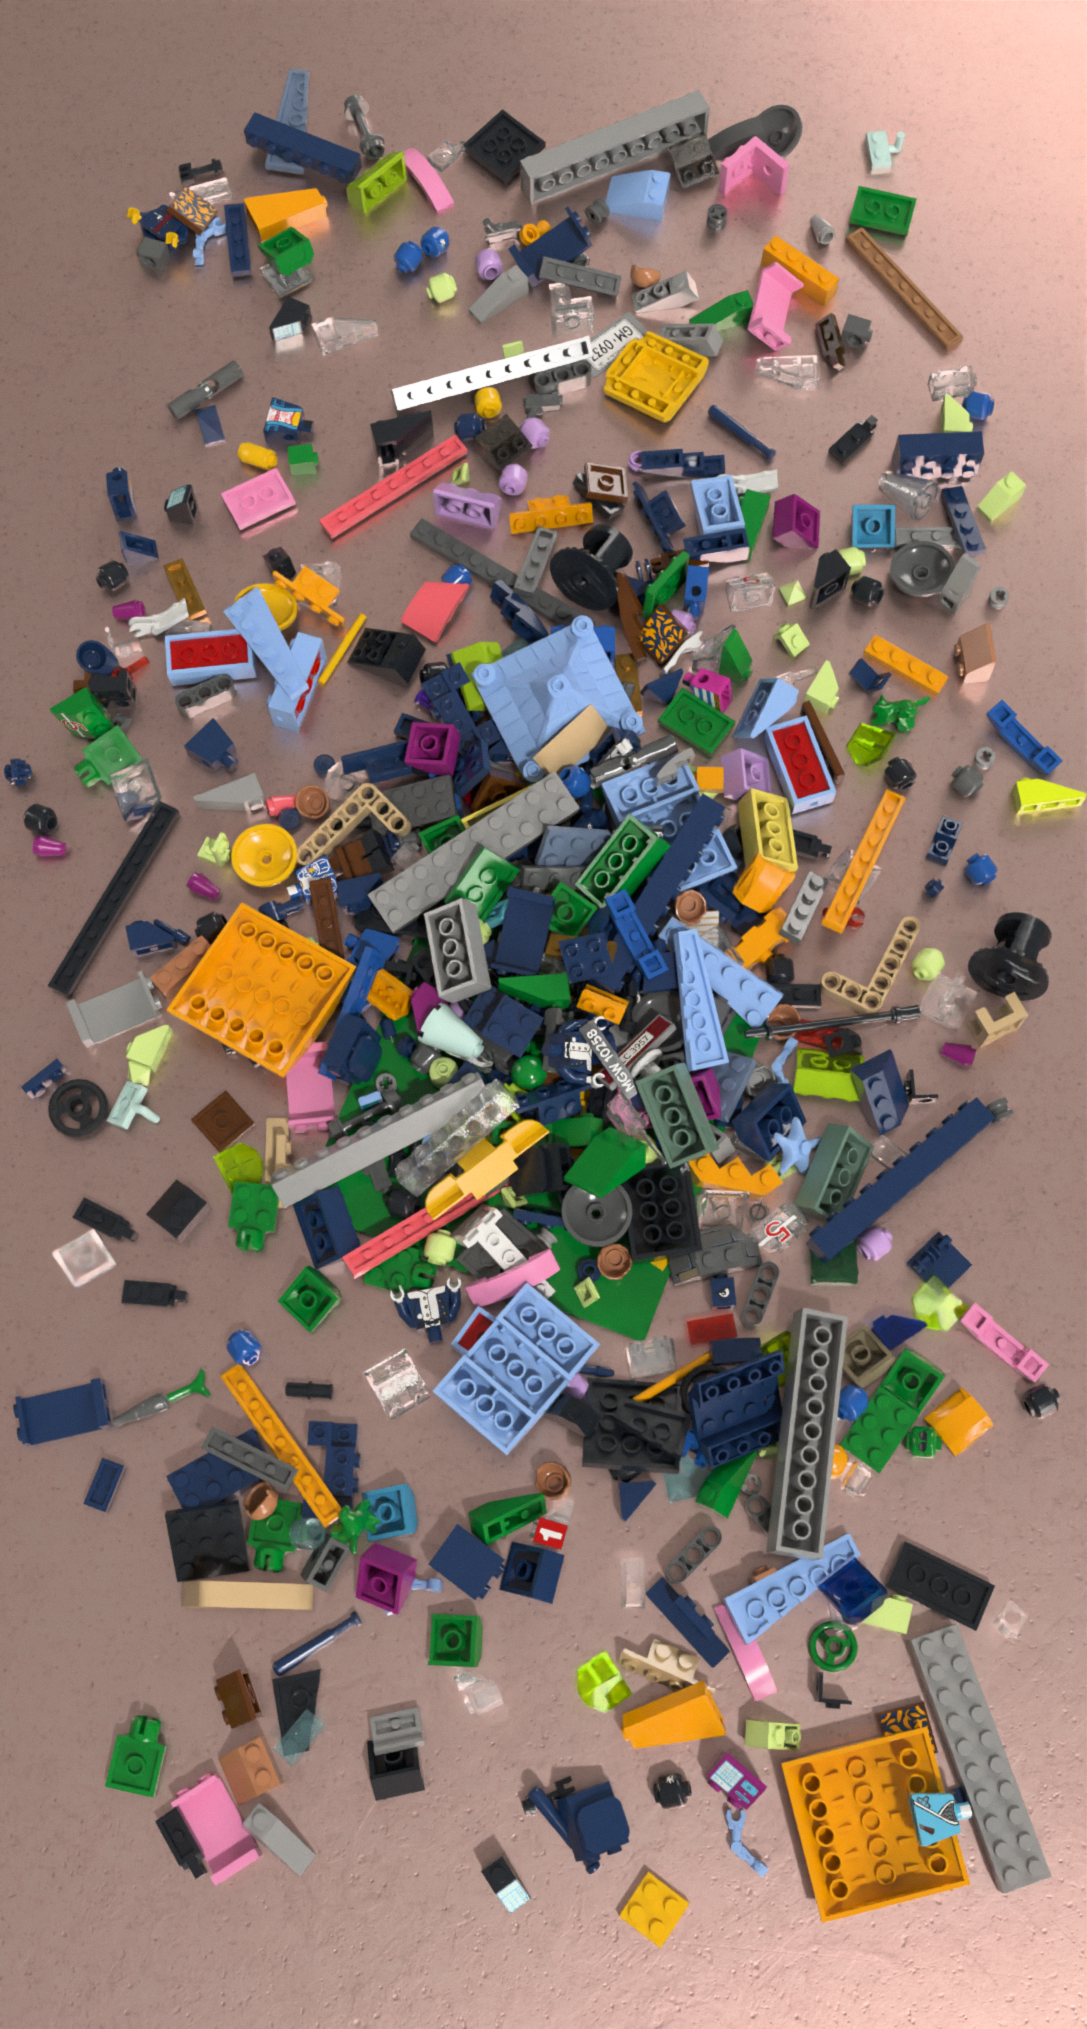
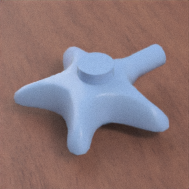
[774,1117,822,1176]

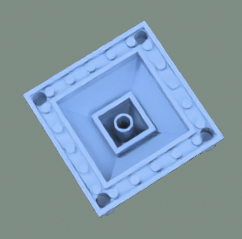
[471,615,646,786]

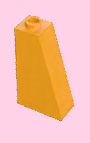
[243,188,328,242]
[621,1680,726,1749]

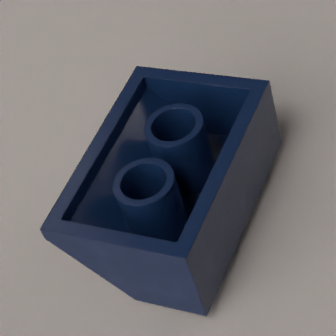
[850,1049,909,1136]
[732,1083,807,1161]
[293,1186,360,1270]

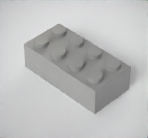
[424,898,492,1003]

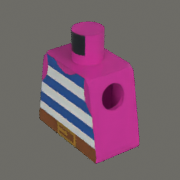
[682,668,733,714]

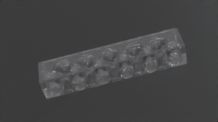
[394,1079,519,1197]

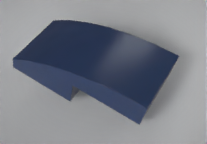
[926,815,963,865]
[710,1338,762,1365]

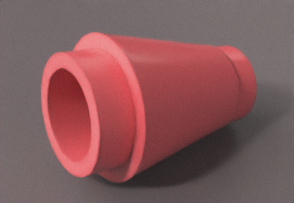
[265,795,296,817]

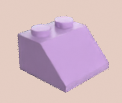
[721,748,772,802]

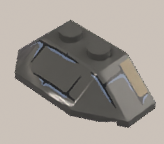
[668,1223,763,1285]

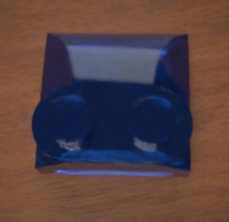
[818,1558,888,1625]

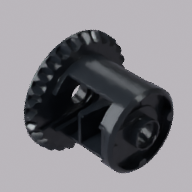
[550,524,633,611]
[968,912,1052,1001]

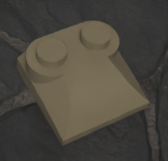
[842,1324,895,1388]

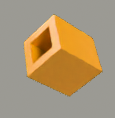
[693,767,724,793]

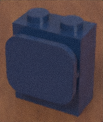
[323,1014,382,1085]
[428,1524,506,1601]
[556,1781,630,1864]

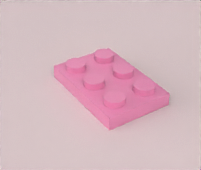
[221,468,296,530]

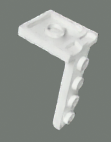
[450,1204,555,1299]

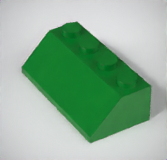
[575,813,671,908]

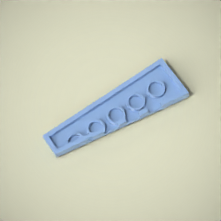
[673,929,729,1072]

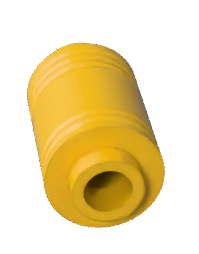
[238,442,277,471]

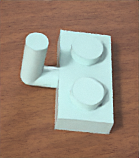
[865,130,905,170]
[106,1081,160,1129]

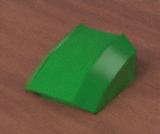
[258,226,314,276]

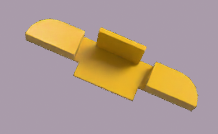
[425,1119,549,1220]

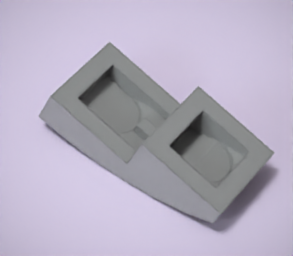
[654,748,695,787]

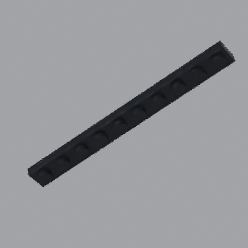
[48,801,180,998]

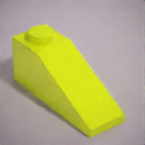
[1012,778,1086,814]

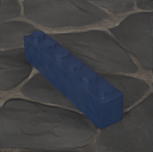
[244,112,362,184]

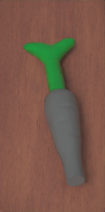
[113,1368,210,1427]

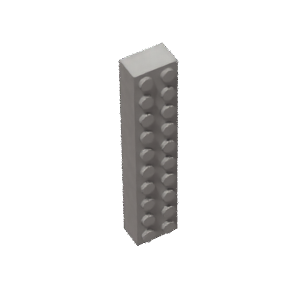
[520,90,710,205]
[368,771,580,934]
[766,1308,848,1561]
[906,1624,1052,1894]

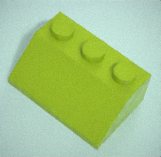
[346,151,407,215]
[450,642,503,711]
[793,1047,865,1102]

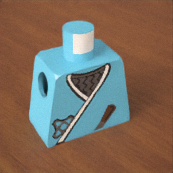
[907,1793,972,1847]

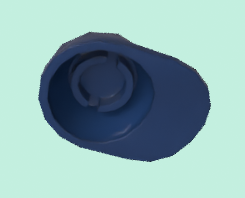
[76,640,119,677]

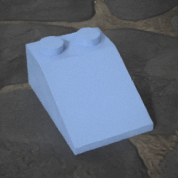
[605,170,670,221]
[691,475,745,536]
[732,678,799,738]

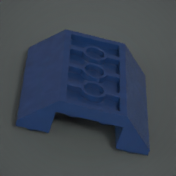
[688,1350,785,1469]

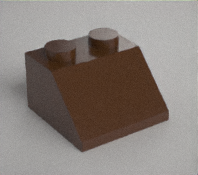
[214,1669,263,1729]

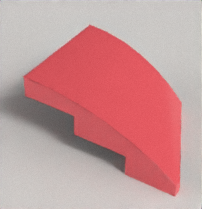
[400,582,470,642]

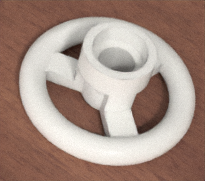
[630,1049,663,1081]

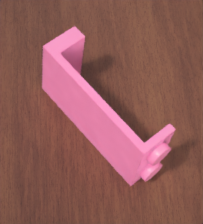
[748,262,804,351]
[286,1042,335,1133]
[171,1772,263,1886]

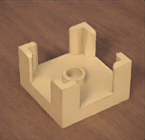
[966,992,1028,1047]

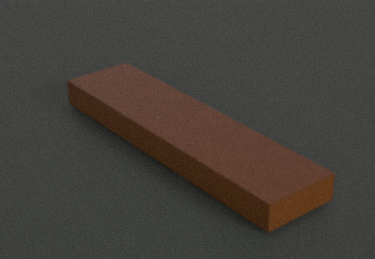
[800,700,845,785]
[309,878,345,960]

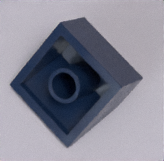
[499,1542,565,1604]

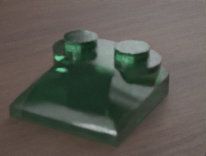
[809,1239,859,1286]

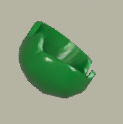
[511,1055,547,1091]

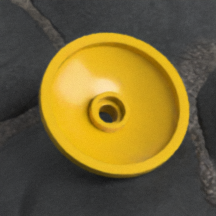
[233,583,297,631]
[231,824,297,887]

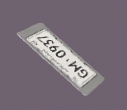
[579,312,648,378]

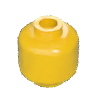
[474,387,502,419]

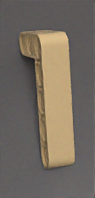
[296,783,411,866]
[820,916,920,1015]
[182,1581,314,1610]

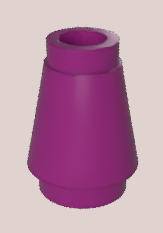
[112,600,146,620]
[33,835,66,857]
[186,871,221,901]
[941,1042,977,1067]

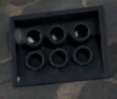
[621,1162,703,1265]

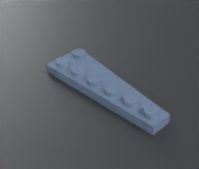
[265,69,309,175]

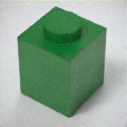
[287,444,319,476]

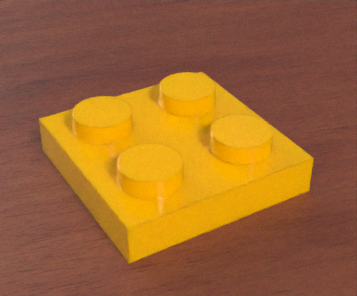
[619,1871,690,1948]

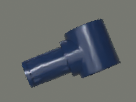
[258,896,305,923]

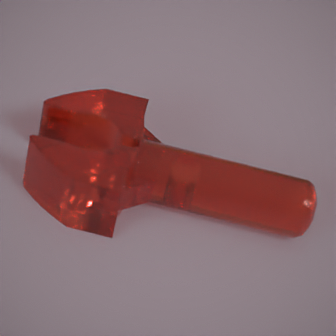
[111,657,149,680]
[822,907,865,931]

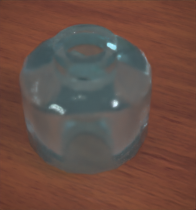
[289,1518,326,1550]

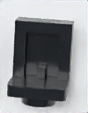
[263,546,296,578]
[385,959,419,990]

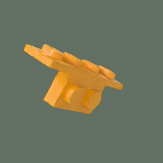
[509,495,593,534]
[273,566,346,627]

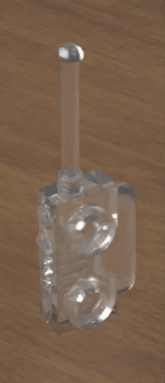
[606,1093,668,1165]

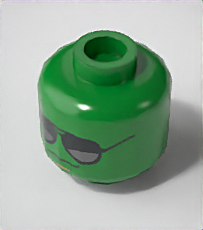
[907,1426,942,1459]

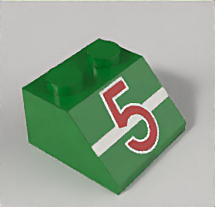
[50,687,114,739]

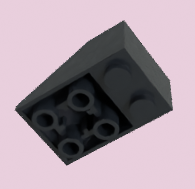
[370,410,434,468]
[347,627,426,685]

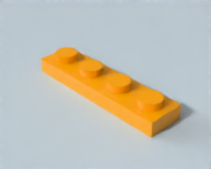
[863,634,949,696]

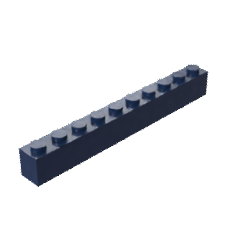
[588,793,726,994]
[806,1097,996,1265]

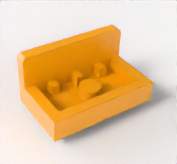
[366,969,413,1020]
[577,984,629,1025]

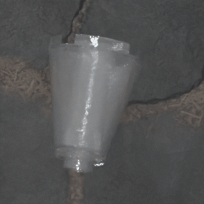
[878,471,938,521]

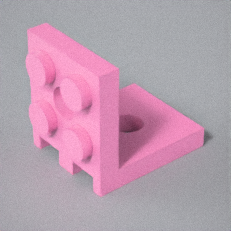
[719,136,790,196]

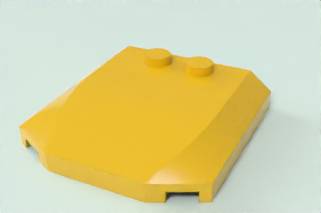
[604,331,709,423]

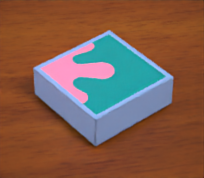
[358,1091,383,1112]

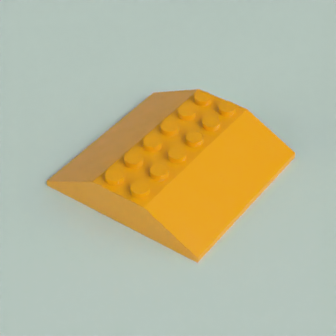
[166,902,357,1078]
[781,1726,970,1923]

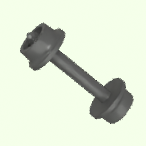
[344,95,385,160]
[327,1089,403,1141]

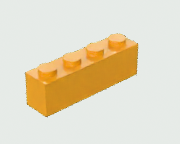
[761,235,839,306]

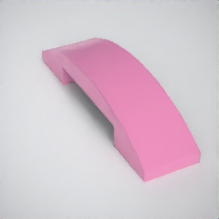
[403,148,454,214]
[465,1248,560,1307]
[960,1303,1049,1383]
[713,1603,778,1702]

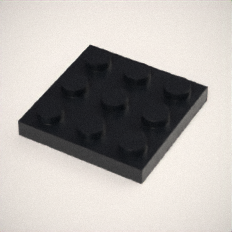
[463,109,546,183]
[165,1500,250,1582]

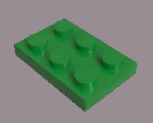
[849,186,917,236]
[642,551,690,620]
[658,687,736,757]
[444,845,519,922]
[839,1386,920,1474]

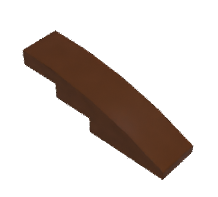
[617,572,648,662]

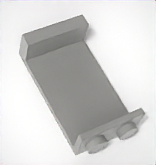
[66,970,163,1048]

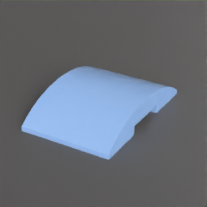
[601,751,737,893]
[432,1283,600,1456]

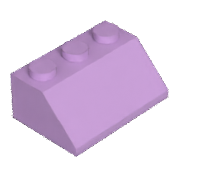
[433,482,502,529]

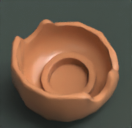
[630,265,661,288]
[295,785,330,819]
[673,889,707,925]
[765,1004,801,1040]
[597,1243,632,1280]
[535,1461,571,1500]
[243,1481,278,1521]

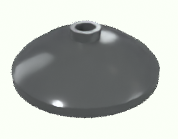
[758,105,803,158]
[890,541,955,597]
[631,991,685,1053]
[562,1185,632,1247]

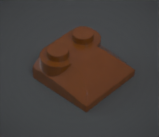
[471,768,528,812]

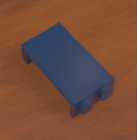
[508,206,593,288]
[490,887,556,977]
[13,1378,112,1447]

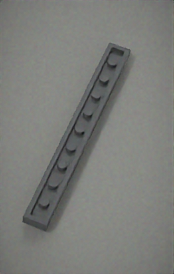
[410,518,595,627]

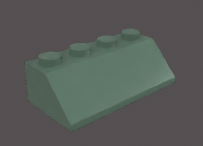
[635,1063,720,1169]
[794,1123,874,1224]

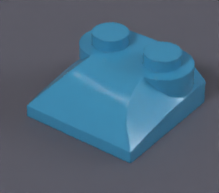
[851,505,895,548]
[362,1484,418,1542]

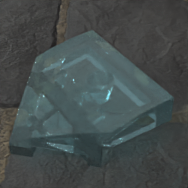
[663,1455,712,1503]

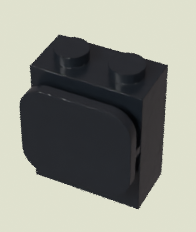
[510,1143,573,1197]

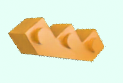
[724,907,789,970]
[689,1154,783,1200]

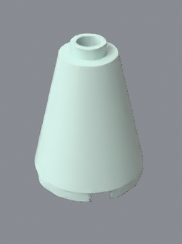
[418,1002,484,1060]

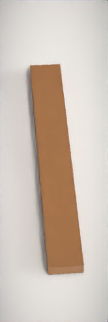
[845,227,963,351]

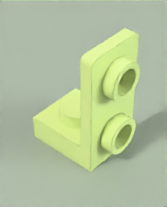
[197,832,232,868]

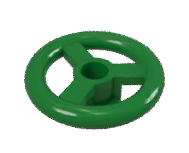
[809,1621,858,1672]

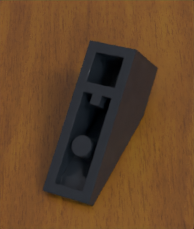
[542,1394,600,1438]

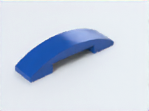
[986,700,1063,776]
[605,889,669,980]

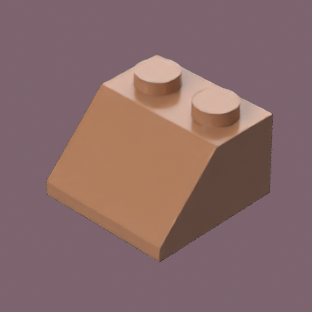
[954,623,997,684]
[218,1736,284,1806]

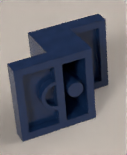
[463,985,544,1058]

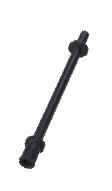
[744,1005,920,1042]

